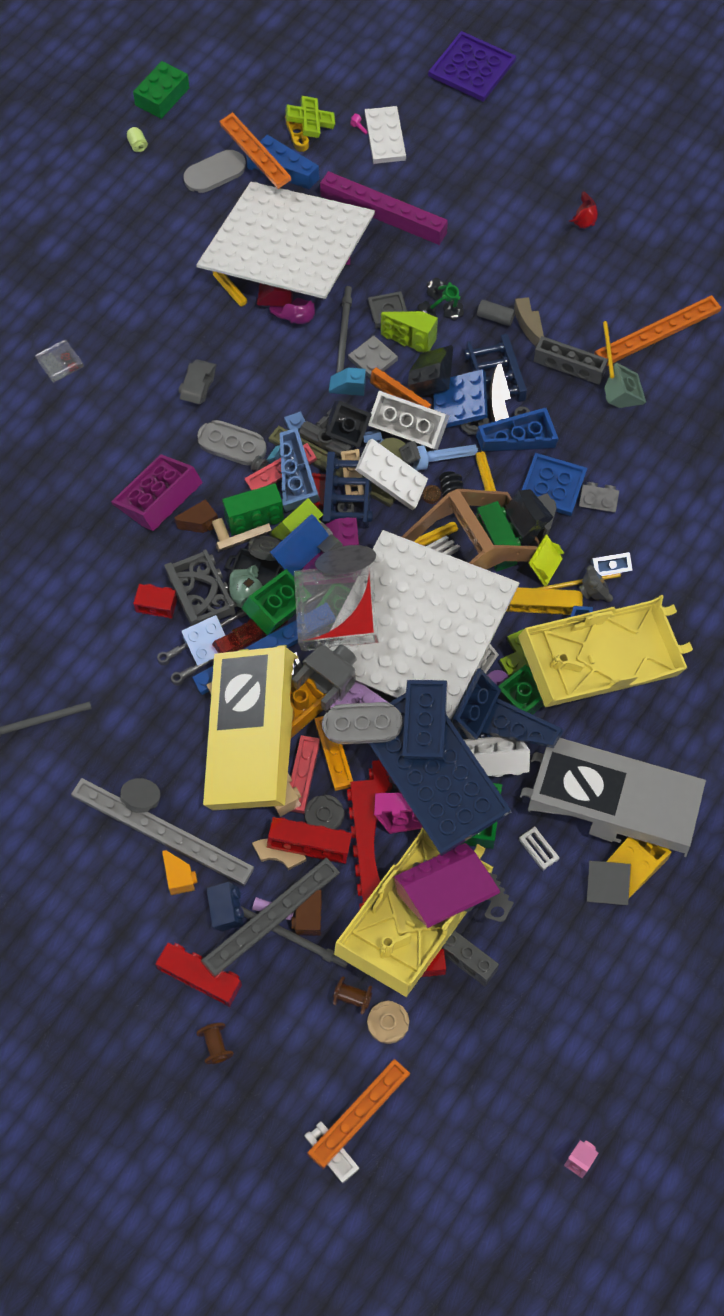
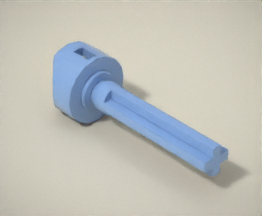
[412,444,478,471]

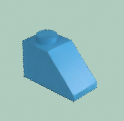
[329,368,366,396]

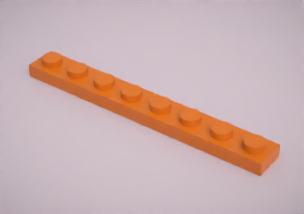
[594,295,722,366]

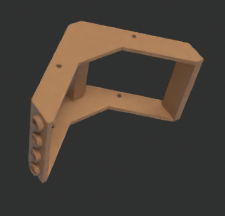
[402,489,541,570]

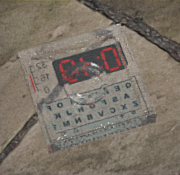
[35,339,84,383]

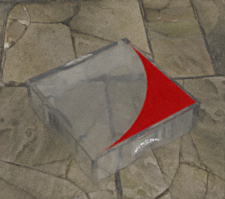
[294,564,379,651]

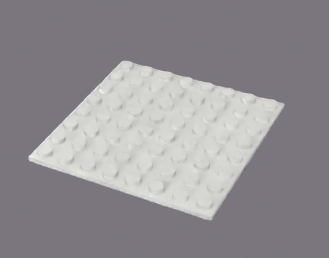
[197,182,375,299]
[324,530,519,721]

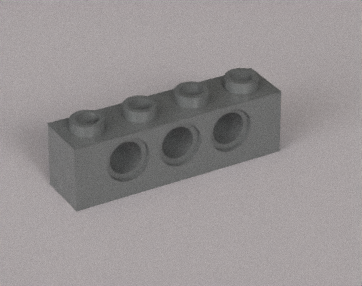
[534,336,608,385]
[441,930,499,986]

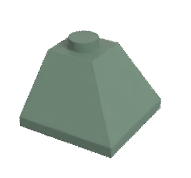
[604,363,646,408]

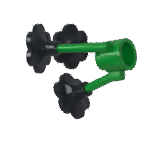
[417,278,464,321]

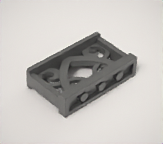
[164,549,237,626]

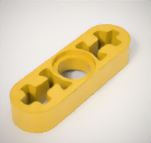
[285,115,309,152]

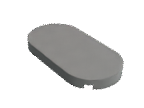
[184,150,246,193]
[197,420,267,465]
[322,702,403,744]

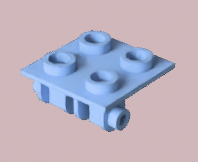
[181,615,232,666]

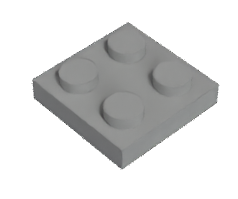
[348,336,398,379]

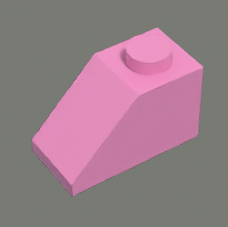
[564,1140,599,1178]

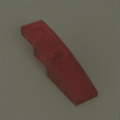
[212,619,288,653]

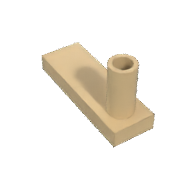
[212,518,271,552]

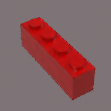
[267,817,352,864]
[155,943,242,1007]

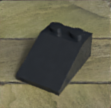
[408,345,453,397]

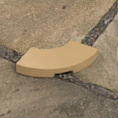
[252,839,307,870]

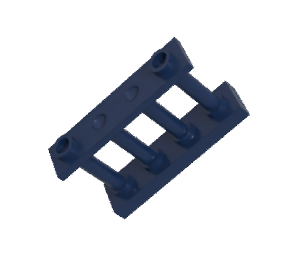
[464,334,527,409]
[323,452,373,528]

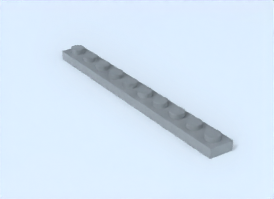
[71,778,254,886]

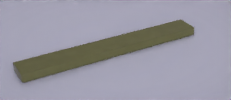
[269,425,396,507]

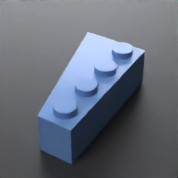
[280,428,320,512]

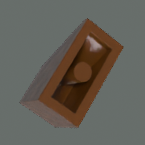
[174,499,218,533]
[292,890,322,936]

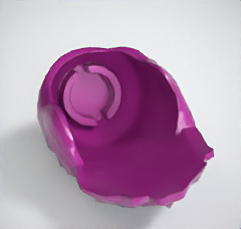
[269,298,315,324]

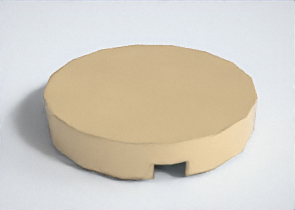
[367,1001,409,1044]

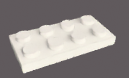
[365,106,406,164]
[355,439,428,510]

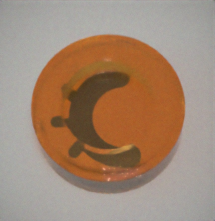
[423,485,441,504]

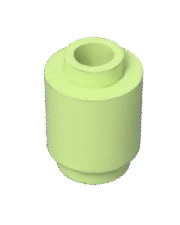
[127,127,148,152]

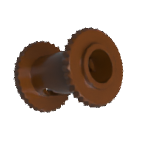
[333,977,373,1015]
[197,1023,234,1064]

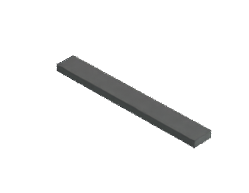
[201,857,340,978]

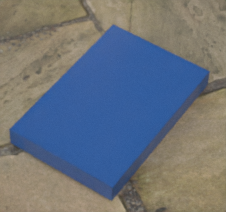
[270,514,329,576]

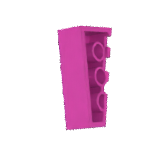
[374,793,422,834]

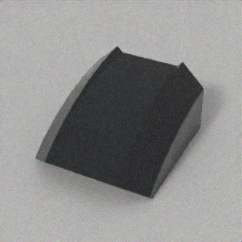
[506,489,553,544]

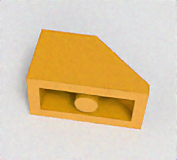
[162,850,198,895]

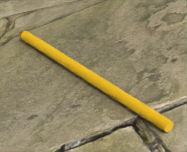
[603,321,614,378]
[538,573,621,589]

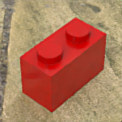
[133,584,178,619]

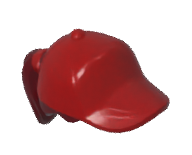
[569,191,598,228]

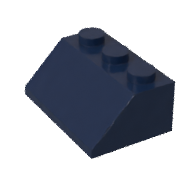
[452,668,501,740]

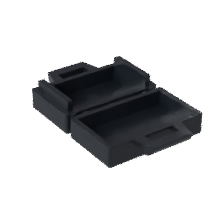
[225,548,284,586]

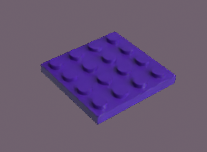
[428,31,516,102]

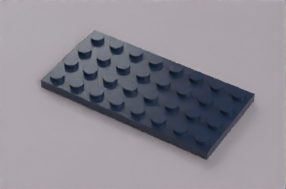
[368,693,511,856]

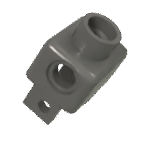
[292,645,357,711]

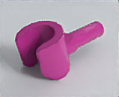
[350,113,368,135]

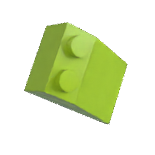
[269,498,323,540]

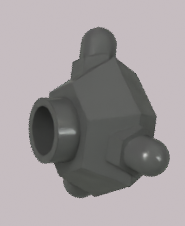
[579,565,613,602]

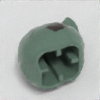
[229,565,262,608]

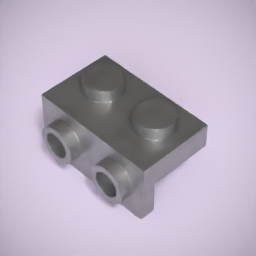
[579,482,619,512]

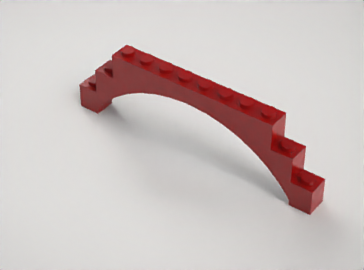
[347,760,446,977]

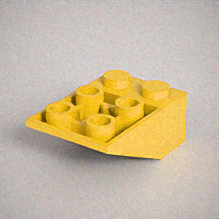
[606,837,671,898]

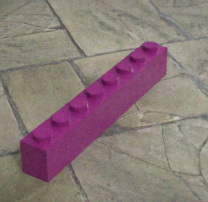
[320,171,448,245]

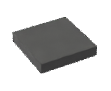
[368,291,407,329]
[587,860,631,905]

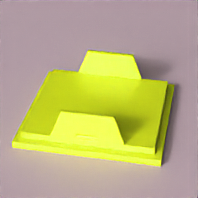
[529,534,564,586]

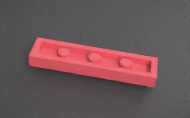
[245,443,317,490]
[290,735,321,814]

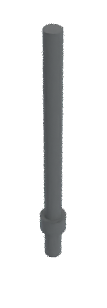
[336,286,352,373]
[0,701,92,737]
[241,906,349,969]

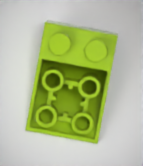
[381,311,438,353]

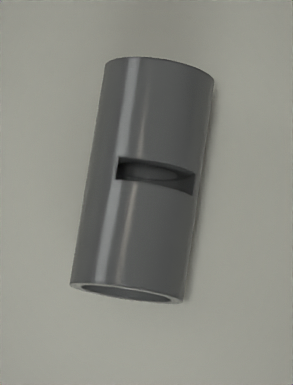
[477,299,516,326]

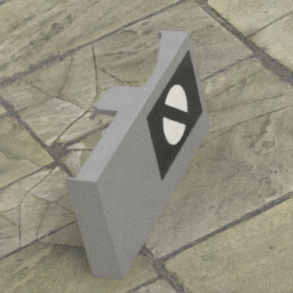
[520,738,706,857]

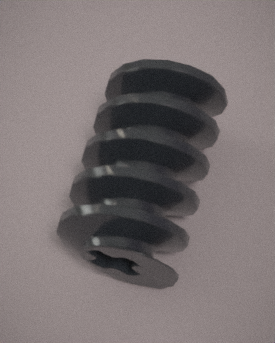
[439,471,464,498]

